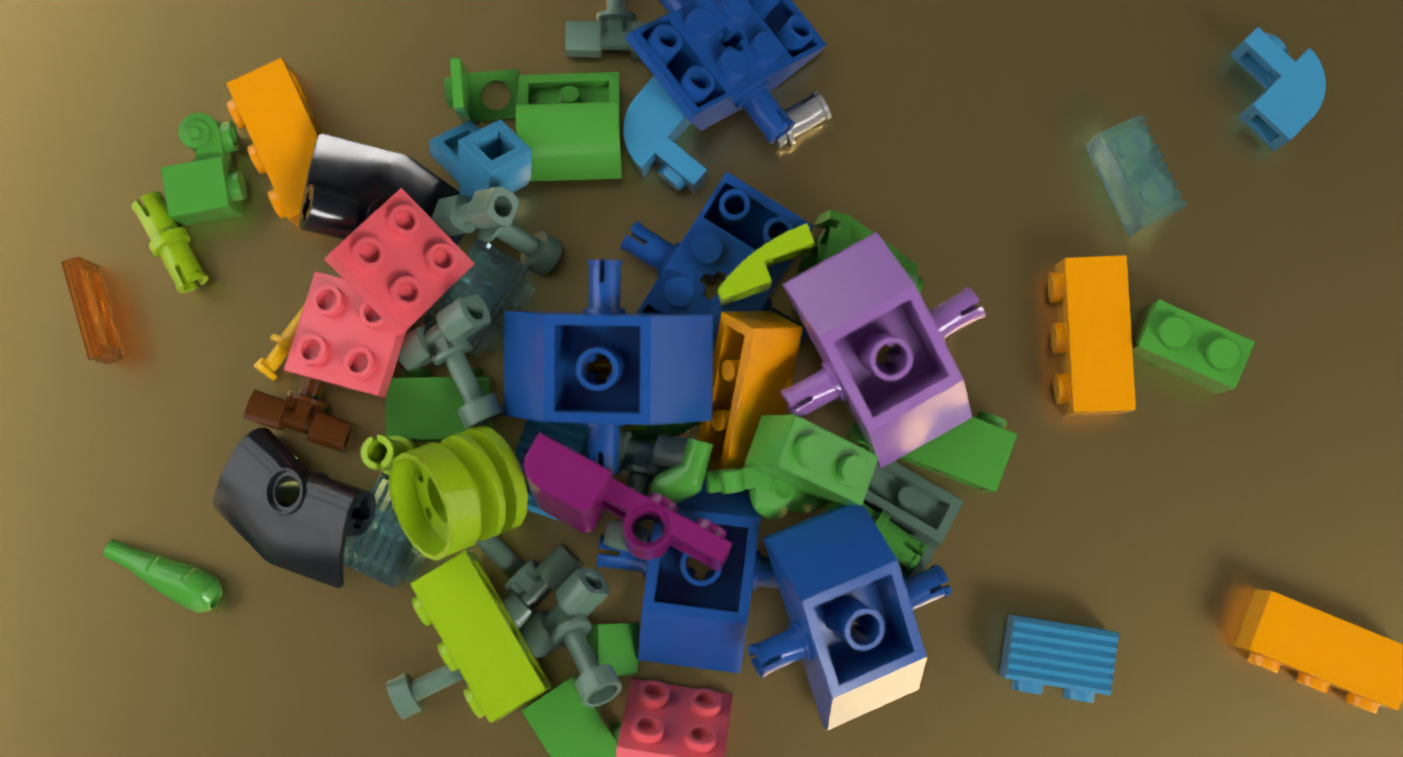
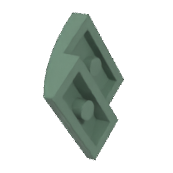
[863,461,964,580]

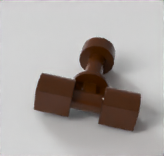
[243,377,355,453]

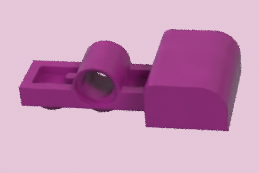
[524,433,732,572]

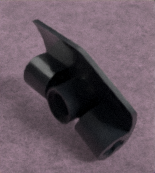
[299,134,465,245]
[212,427,376,588]

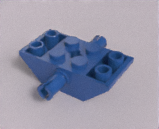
[625,0,827,144]
[620,171,814,354]
[504,259,714,475]
[597,468,779,673]
[748,504,951,731]

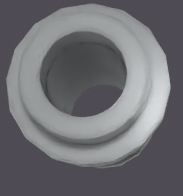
[774,90,832,148]

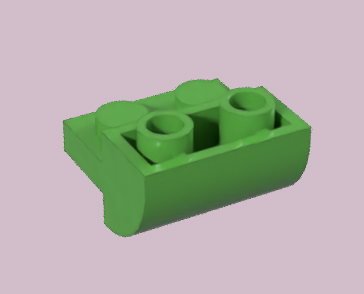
[516,72,622,182]

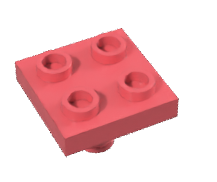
[324,188,475,336]
[284,271,407,399]
[616,678,733,757]

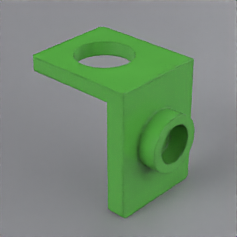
[444,57,520,123]

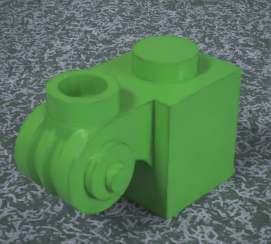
[161,113,247,226]

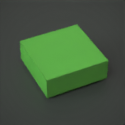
[587,622,639,676]

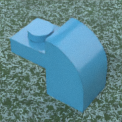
[1229,27,1326,151]
[623,76,707,195]
[429,119,532,198]

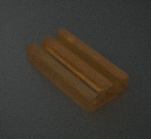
[61,257,124,364]

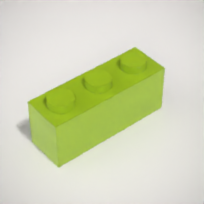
[410,551,552,723]

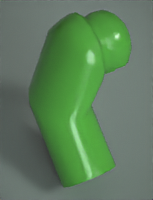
[651,438,713,504]

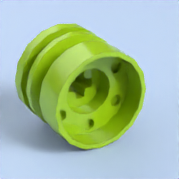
[389,425,528,561]

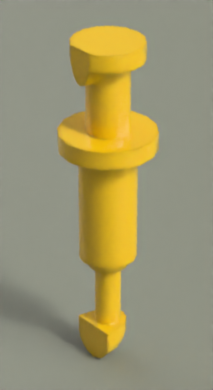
[253,305,304,382]

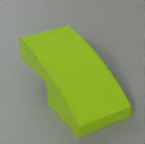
[717,223,815,307]

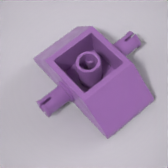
[781,232,985,468]

